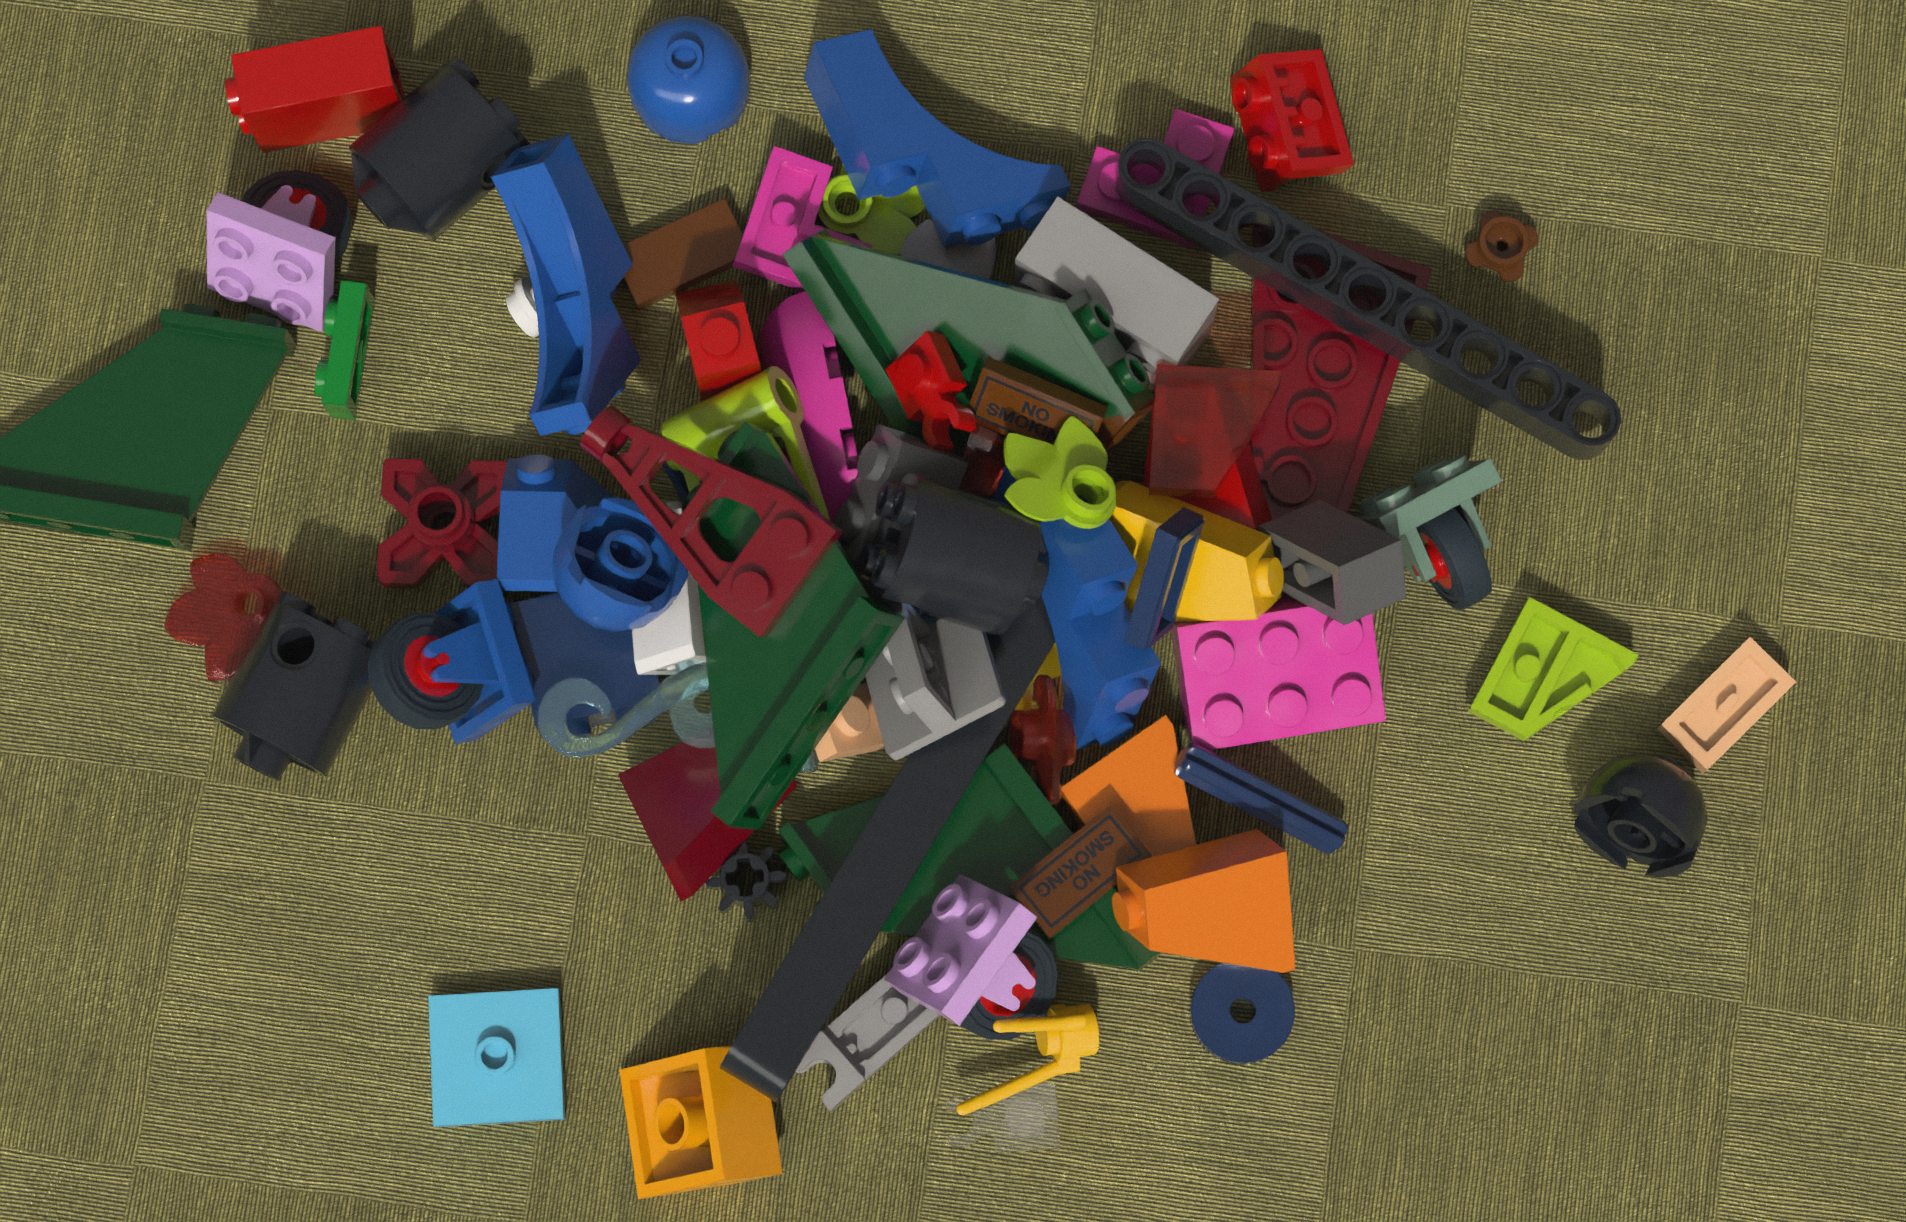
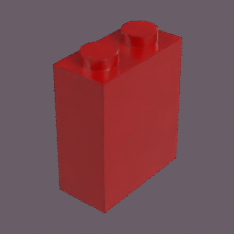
[224,25,405,153]

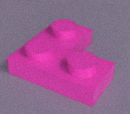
[1076,109,1235,249]
[732,146,873,292]

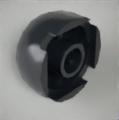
[1573,754,1708,878]

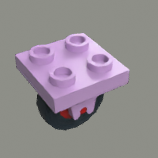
[206,170,352,332]
[884,874,1058,1040]

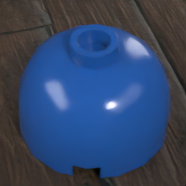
[626,14,751,144]
[553,497,688,632]

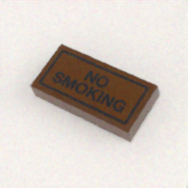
[968,357,1108,445]
[1009,805,1152,939]

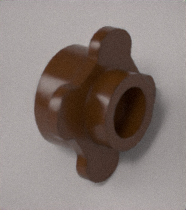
[1465,210,1538,282]

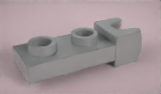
[795,973,941,1112]

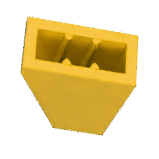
[1109,481,1284,622]

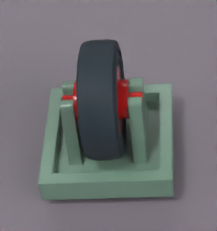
[1355,454,1502,610]

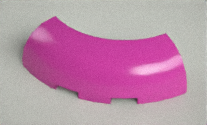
[759,291,858,523]

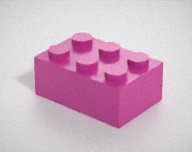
[1171,592,1386,750]

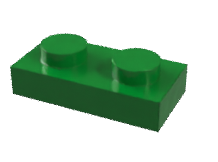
[314,280,375,420]

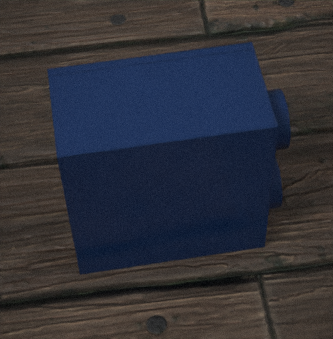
[509,593,667,744]

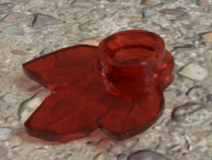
[164,553,282,681]
[1010,674,1077,805]

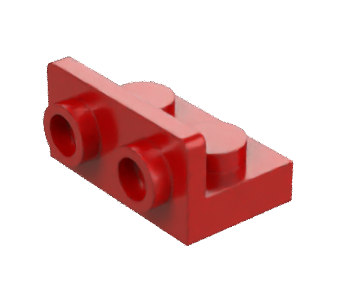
[1230,49,1354,192]

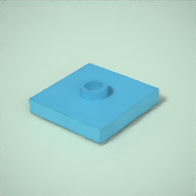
[428,988,566,1128]

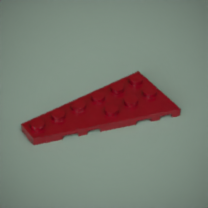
[1250,226,1433,520]

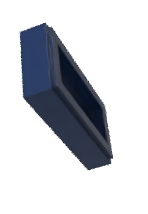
[1124,507,1205,650]

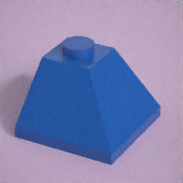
[497,454,615,592]

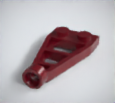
[580,405,843,637]

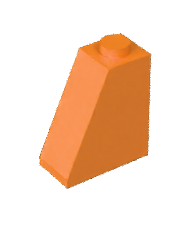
[1058,715,1196,857]
[1112,829,1296,973]

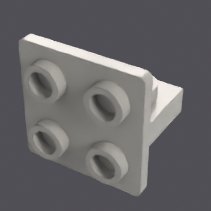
[865,600,1006,760]

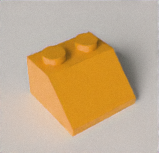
[619,1046,783,1199]

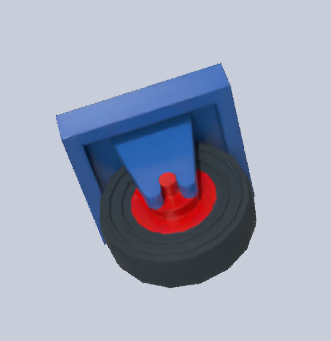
[367,579,536,744]

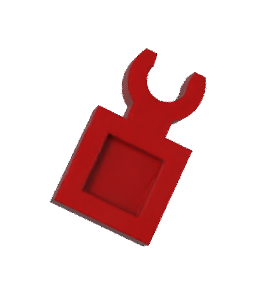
[885,330,976,452]

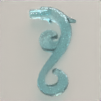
[538,661,818,773]

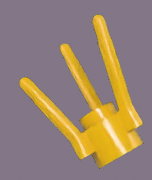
[956,1004,1099,1115]

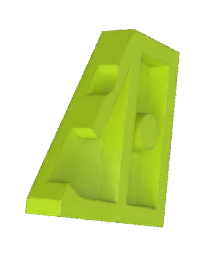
[1468,597,1639,741]

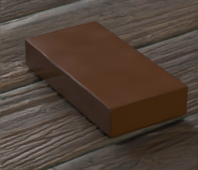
[623,198,743,311]

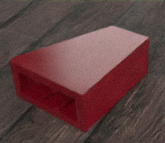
[618,727,797,901]

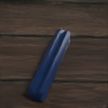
[1174,743,1348,854]

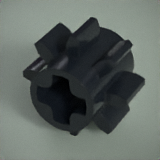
[705,841,787,922]

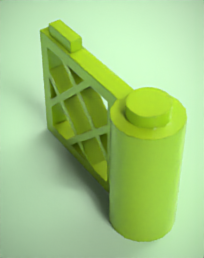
[662,366,830,520]

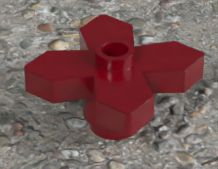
[377,458,507,589]

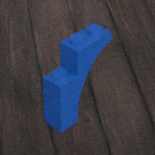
[804,29,1071,248]
[491,134,641,436]
[994,466,1161,751]

